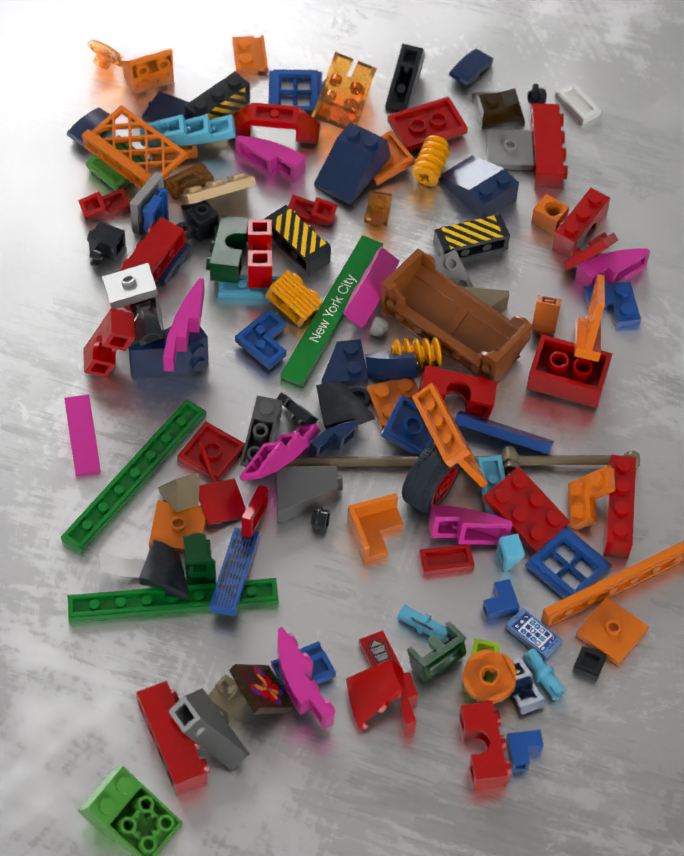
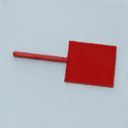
[198,441,246,525]

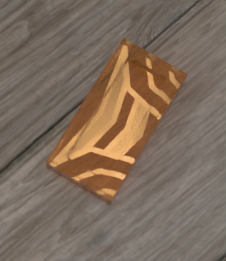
[164,162,214,201]

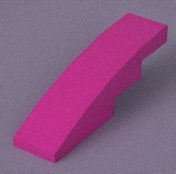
[343,246,400,328]
[163,278,205,372]
[239,424,321,481]

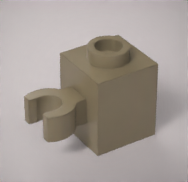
[208,674,246,723]

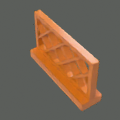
[82,105,188,189]
[574,274,605,362]
[412,383,488,488]

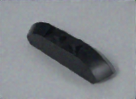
[133,297,165,346]

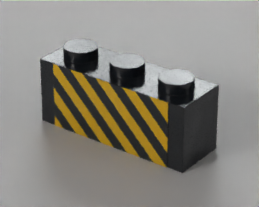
[185,71,250,120]
[264,205,331,276]
[433,214,510,261]

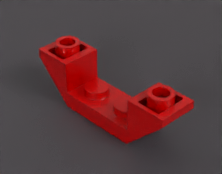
[232,102,320,144]

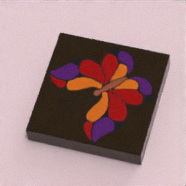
[229,664,294,714]

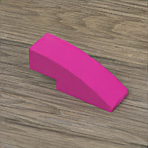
[235,136,306,182]
[575,248,650,288]
[64,394,101,476]
[428,505,512,545]

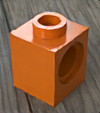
[531,194,569,236]

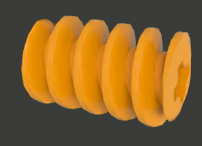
[412,136,450,186]
[390,337,442,369]

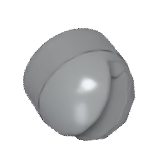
[370,316,389,337]

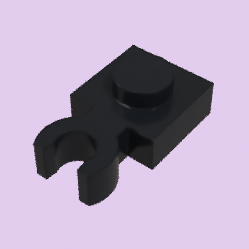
[276,392,319,425]

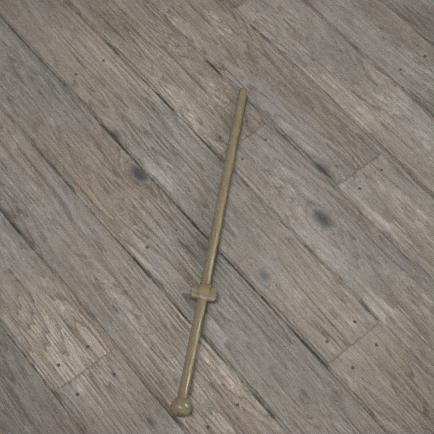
[284,446,640,475]

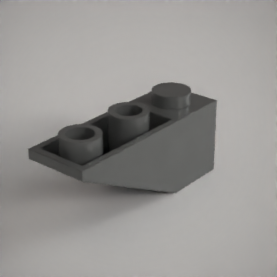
[240,395,283,467]
[168,688,250,770]

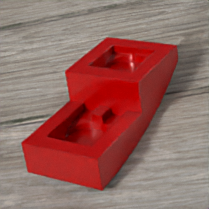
[78,188,131,220]
[288,194,338,225]
[399,672,418,736]

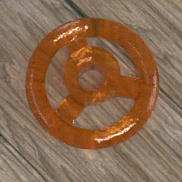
[87,39,126,70]

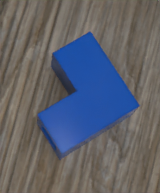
[482,579,520,622]
[506,730,544,771]

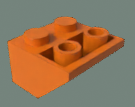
[122,48,174,94]

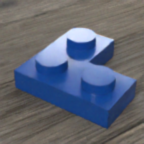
[583,282,641,328]
[235,309,286,370]

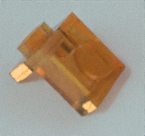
[364,191,392,227]

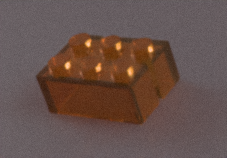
[311,52,377,129]

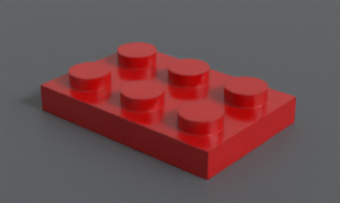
[387,96,468,152]
[482,466,571,555]

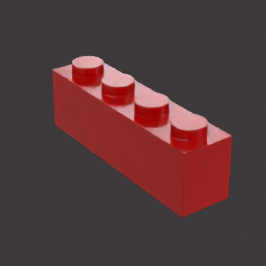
[530,103,568,188]
[119,217,187,313]
[603,455,636,559]
[136,681,210,796]

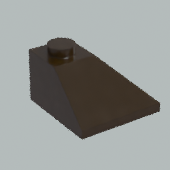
[472,88,525,129]

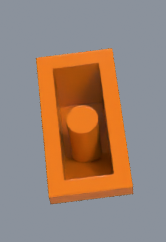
[532,295,562,336]

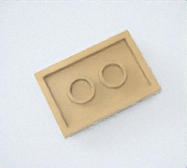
[178,173,256,205]

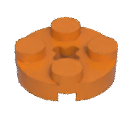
[463,649,516,704]

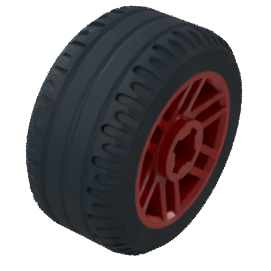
[402,444,461,513]

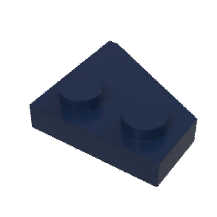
[321,339,368,386]

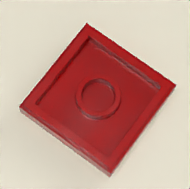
[177,421,245,482]

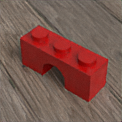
[552,187,610,258]
[248,219,272,288]
[83,308,135,377]
[419,365,497,419]
[459,701,512,791]

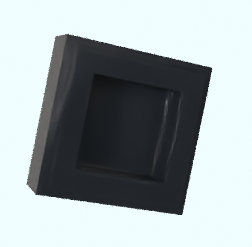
[572,646,607,681]

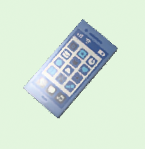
[505,608,563,661]

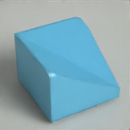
[497,534,525,572]

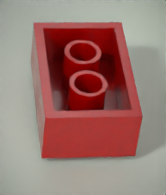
[526,334,613,408]

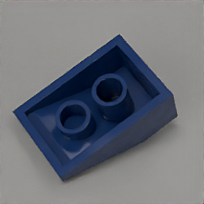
[314,122,391,205]
[439,155,519,219]
[128,326,209,379]

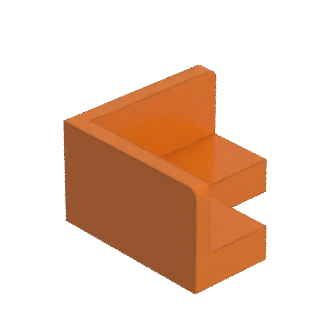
[347,493,404,564]

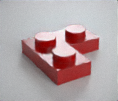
[563,232,618,270]

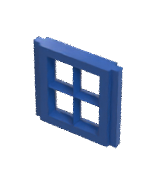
[269,69,322,116]
[525,527,612,599]

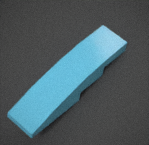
[140,114,236,146]

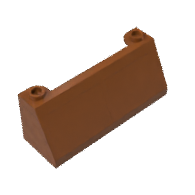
[380,248,533,385]

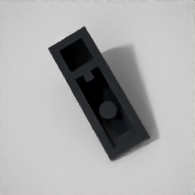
[385,43,425,111]

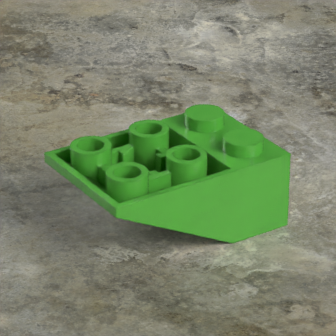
[78,766,183,856]

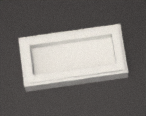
[555,83,601,125]

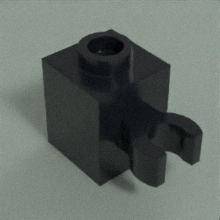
[177,200,219,242]
[87,221,126,268]

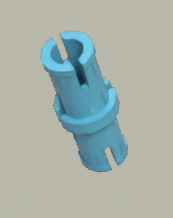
[397,605,448,643]
[522,649,567,701]

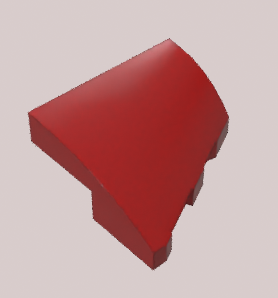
[346,659,405,730]

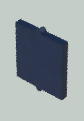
[142,91,189,122]

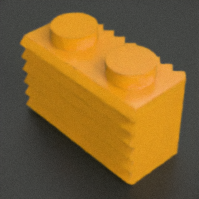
[265,270,323,327]

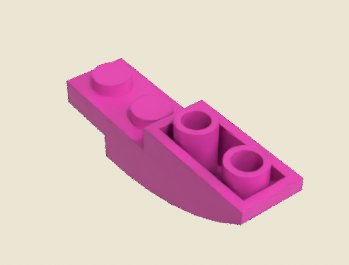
[277,627,335,730]

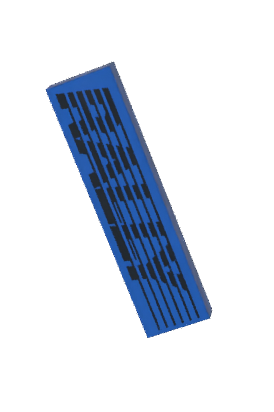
[454,410,554,454]
[209,527,260,616]

